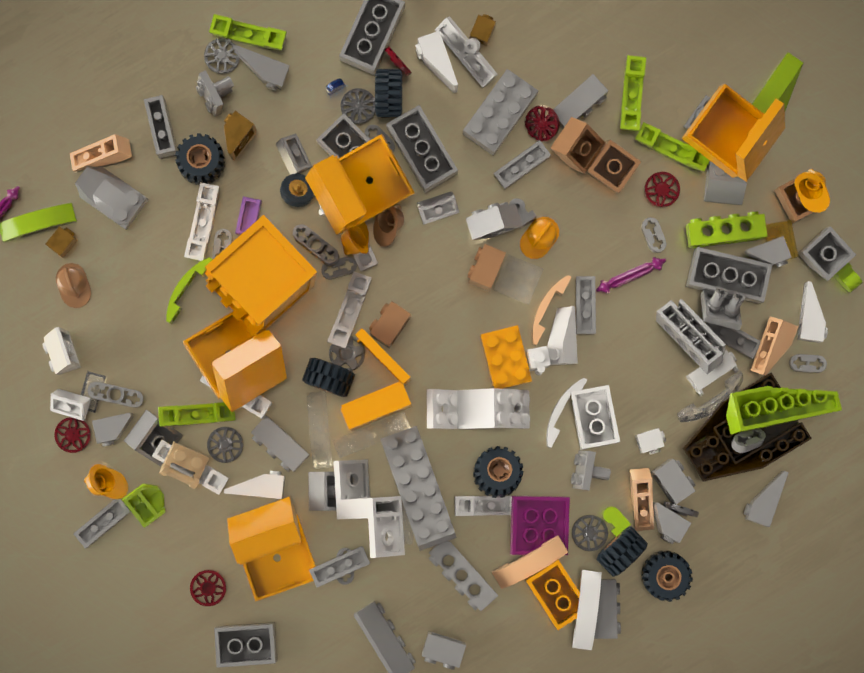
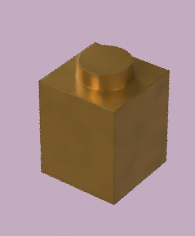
[469,14,496,46]
[45,226,77,258]

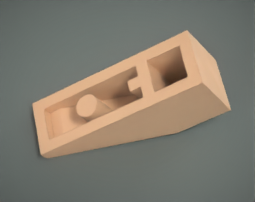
[70,134,132,172]
[750,316,798,376]
[630,468,654,531]

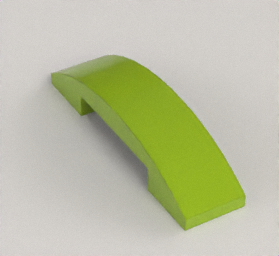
[209,14,287,50]
[620,55,646,131]
[635,122,710,172]
[0,203,77,242]
[166,257,213,324]
[158,402,236,427]

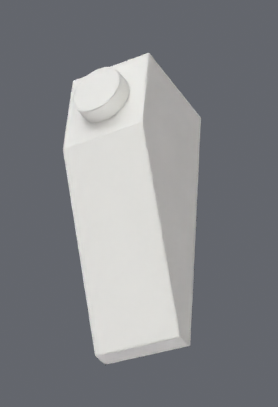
[797,281,828,343]
[547,306,578,365]
[224,471,285,499]

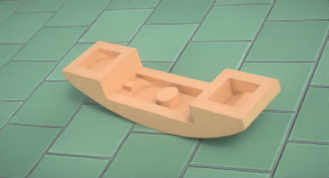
[532,275,571,346]
[492,535,568,589]

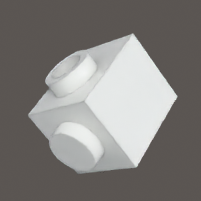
[635,428,666,455]

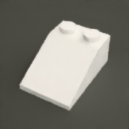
[415,31,458,93]
[43,327,81,375]
[571,385,620,450]

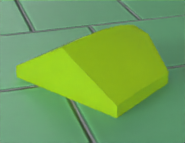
[122,484,165,528]

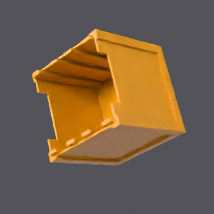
[205,215,317,337]

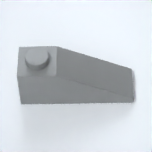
[234,45,290,91]
[744,471,789,527]

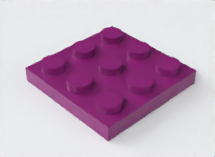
[510,496,570,555]

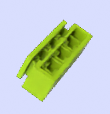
[686,211,767,248]

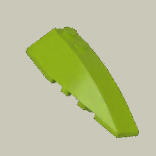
[752,52,803,114]
[726,386,842,434]

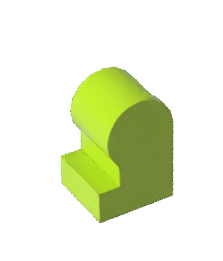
[833,262,863,293]
[602,507,631,537]

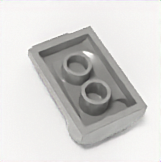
[75,166,149,230]

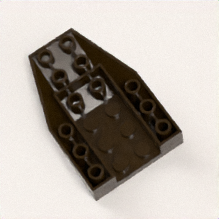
[682,372,812,482]

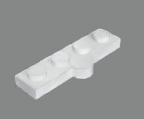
[435,16,498,88]

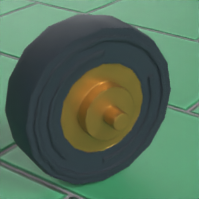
[280,173,314,207]

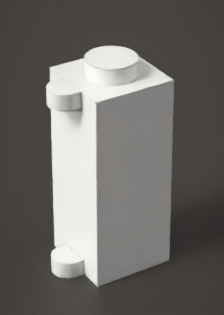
[525,346,550,375]
[686,350,739,396]

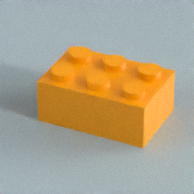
[480,325,532,389]
[525,560,580,630]

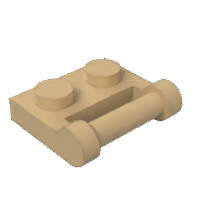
[159,441,209,489]

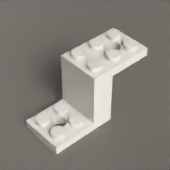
[427,388,530,429]
[334,459,405,558]

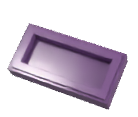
[235,197,262,235]

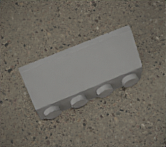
[354,601,416,673]

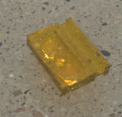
[765,220,799,259]

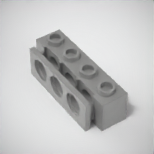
[656,299,726,374]
[429,541,498,611]

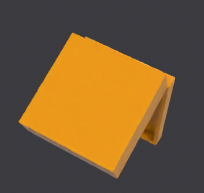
[681,84,785,182]
[305,134,415,235]
[183,311,287,412]
[341,328,412,431]
[227,497,316,601]

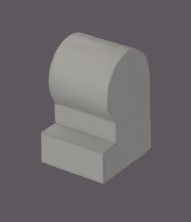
[509,198,537,229]

